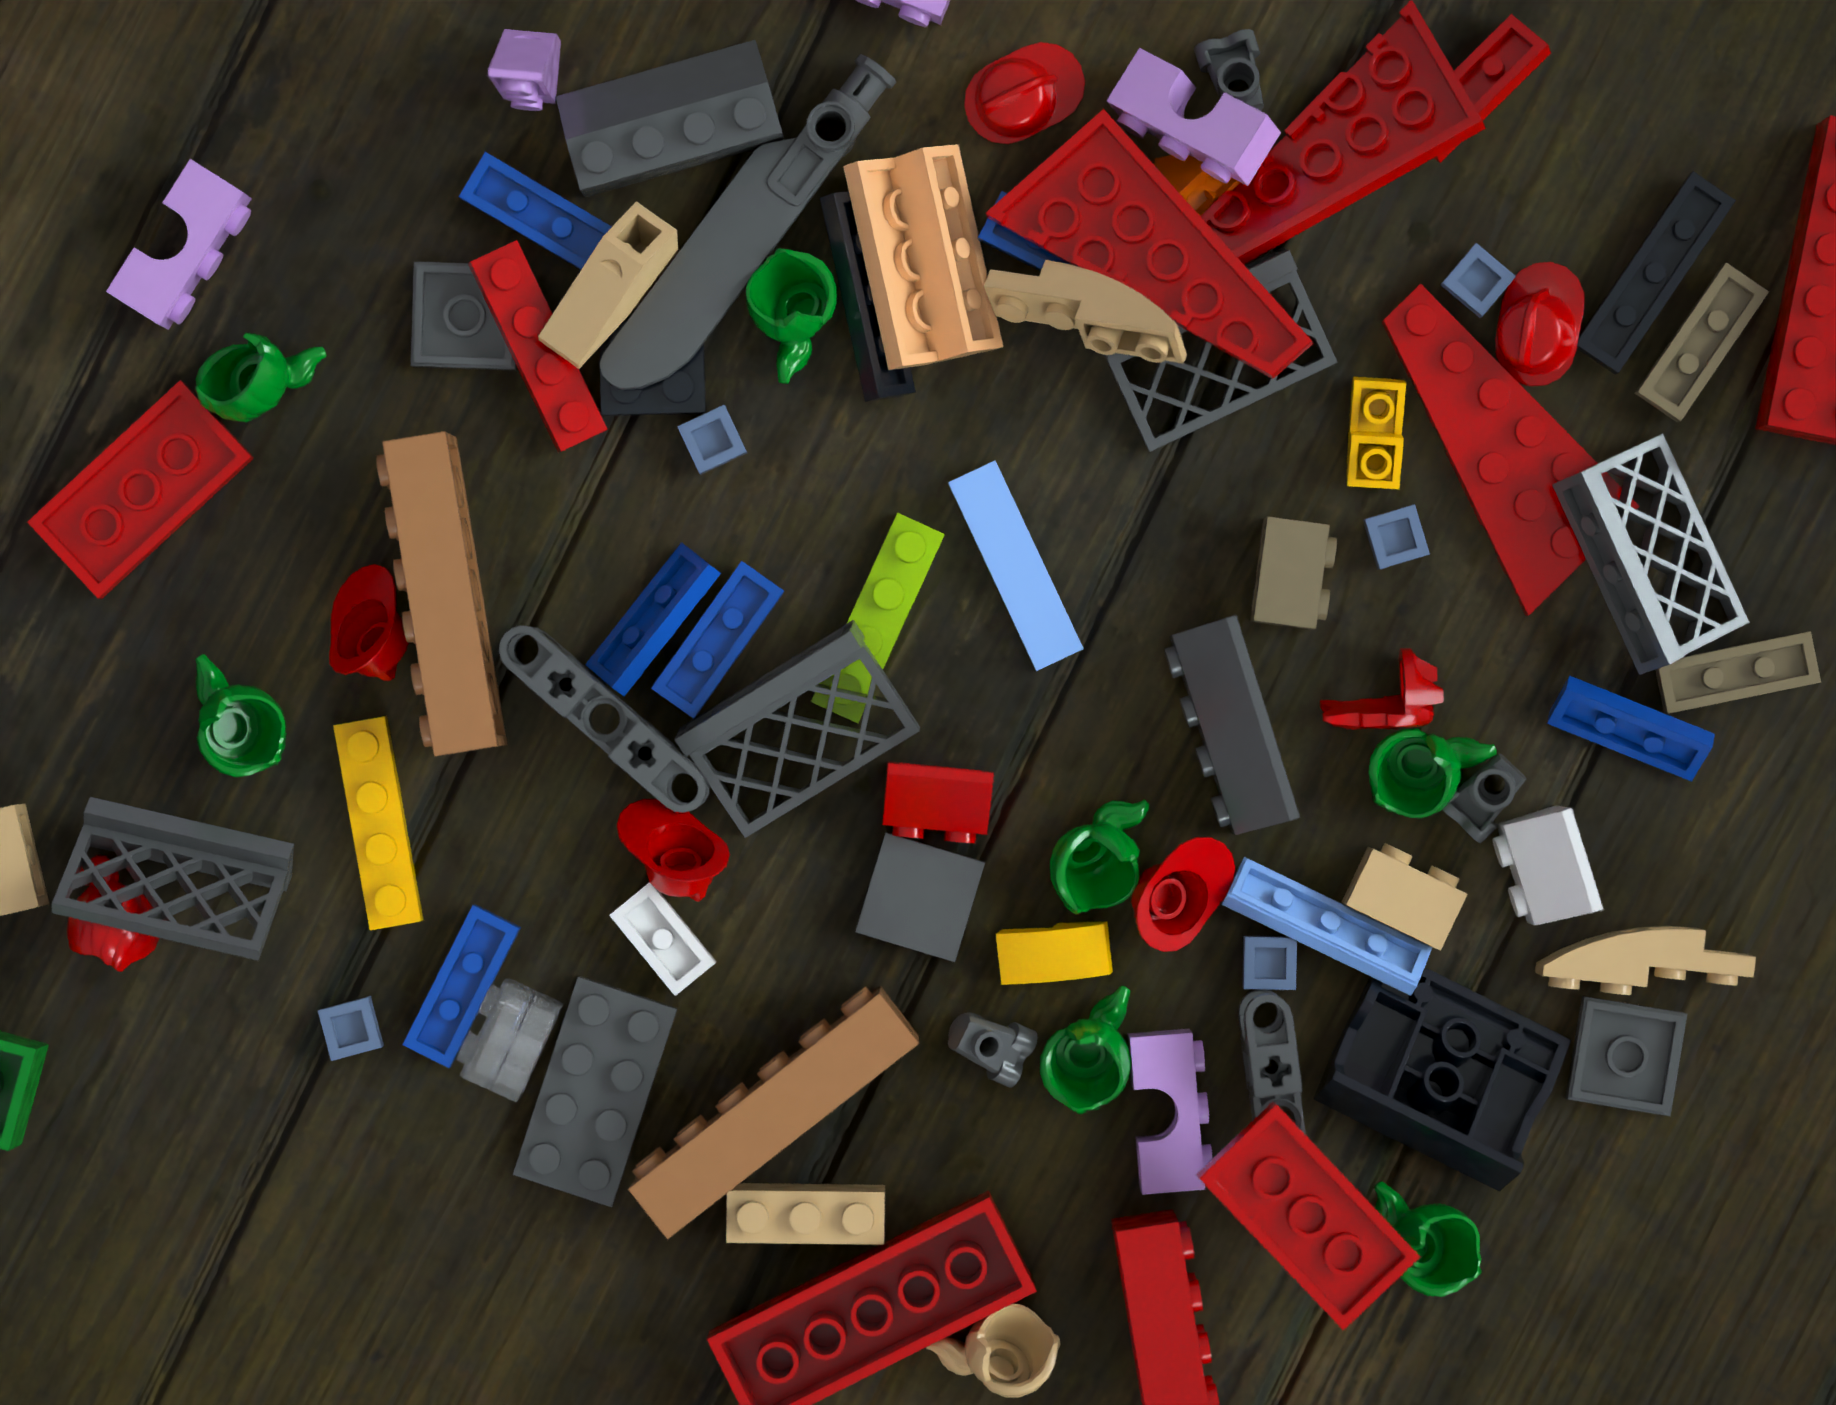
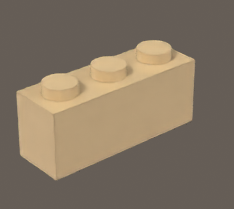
[726,1183,885,1245]

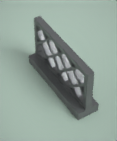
[1102,248,1338,452]
[1552,434,1750,675]
[674,620,920,838]
[52,797,294,961]

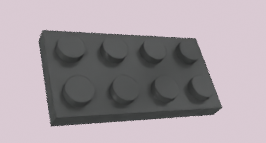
[513,976,678,1207]

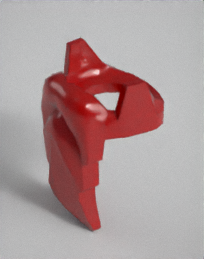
[1320,648,1443,730]

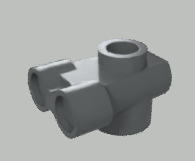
[1194,29,1264,111]
[1442,753,1527,844]
[948,1012,1038,1088]

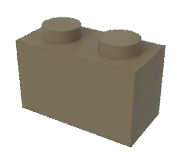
[1250,517,1337,630]

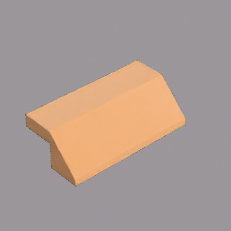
[843,144,1003,370]

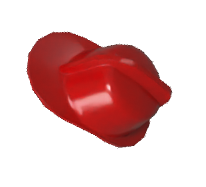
[964,42,1085,144]
[1495,262,1584,386]
[329,564,409,681]
[616,799,730,902]
[1131,837,1235,952]

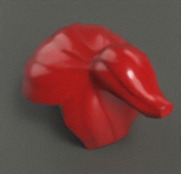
[67,854,160,972]

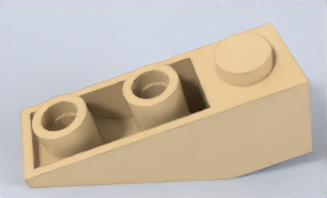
[538,201,679,369]

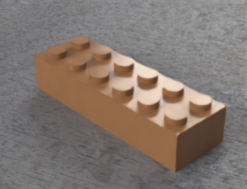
[376,431,507,756]
[628,986,919,1239]

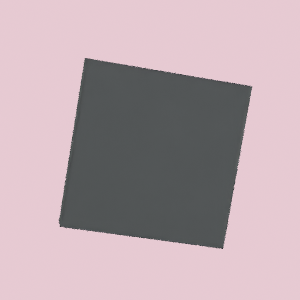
[411,262,517,370]
[855,832,985,962]
[1565,996,1687,1116]

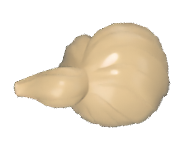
[926,1304,1061,1398]

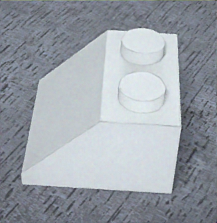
[1493,805,1603,926]

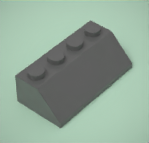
[556,39,784,198]
[1164,615,1300,835]

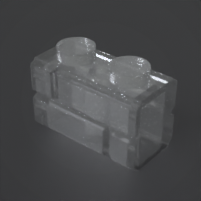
[457,978,564,1102]

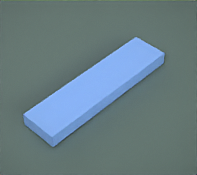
[948,461,1084,671]
[1222,857,1433,996]

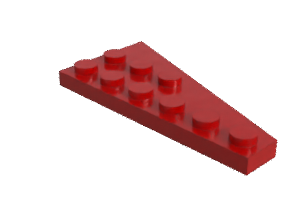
[1200,0,1486,264]
[985,109,1313,379]
[1382,284,1640,616]

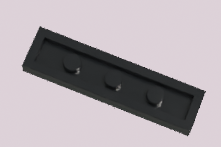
[1577,171,1736,375]
[820,191,916,402]

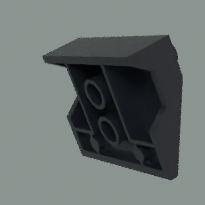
[1313,967,1571,1191]

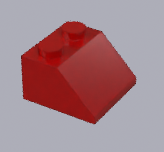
[883,762,994,843]

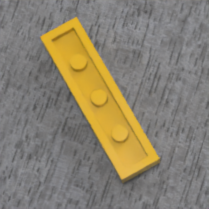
[333,716,423,930]

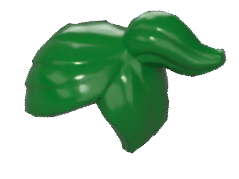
[746,248,837,384]
[195,332,327,422]
[195,654,286,777]
[1369,728,1497,819]
[1050,799,1149,914]
[1040,986,1131,1114]
[1374,1181,1482,1297]

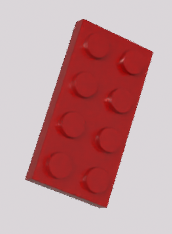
[27,380,254,599]
[1196,1102,1420,1331]

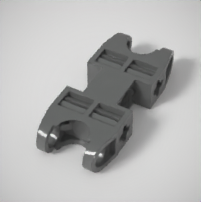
[499,625,710,813]
[1238,989,1306,1135]

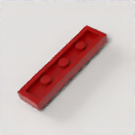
[468,240,608,453]

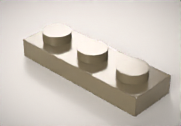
[1635,263,1769,422]
[1655,631,1821,714]

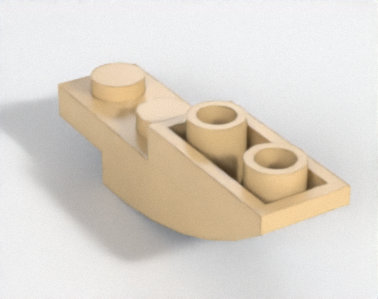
[984,260,1187,363]
[1535,926,1756,995]

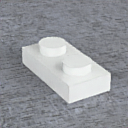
[609,882,716,996]

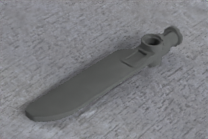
[599,54,896,391]

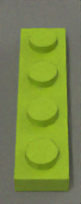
[811,513,945,723]

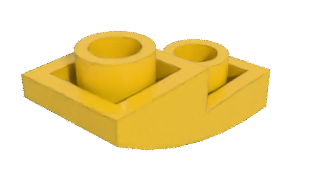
[1346,377,1406,489]
[996,921,1113,985]

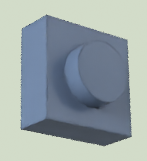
[1440,243,1516,318]
[677,405,747,475]
[1363,504,1430,570]
[1242,936,1297,990]
[318,996,384,1061]

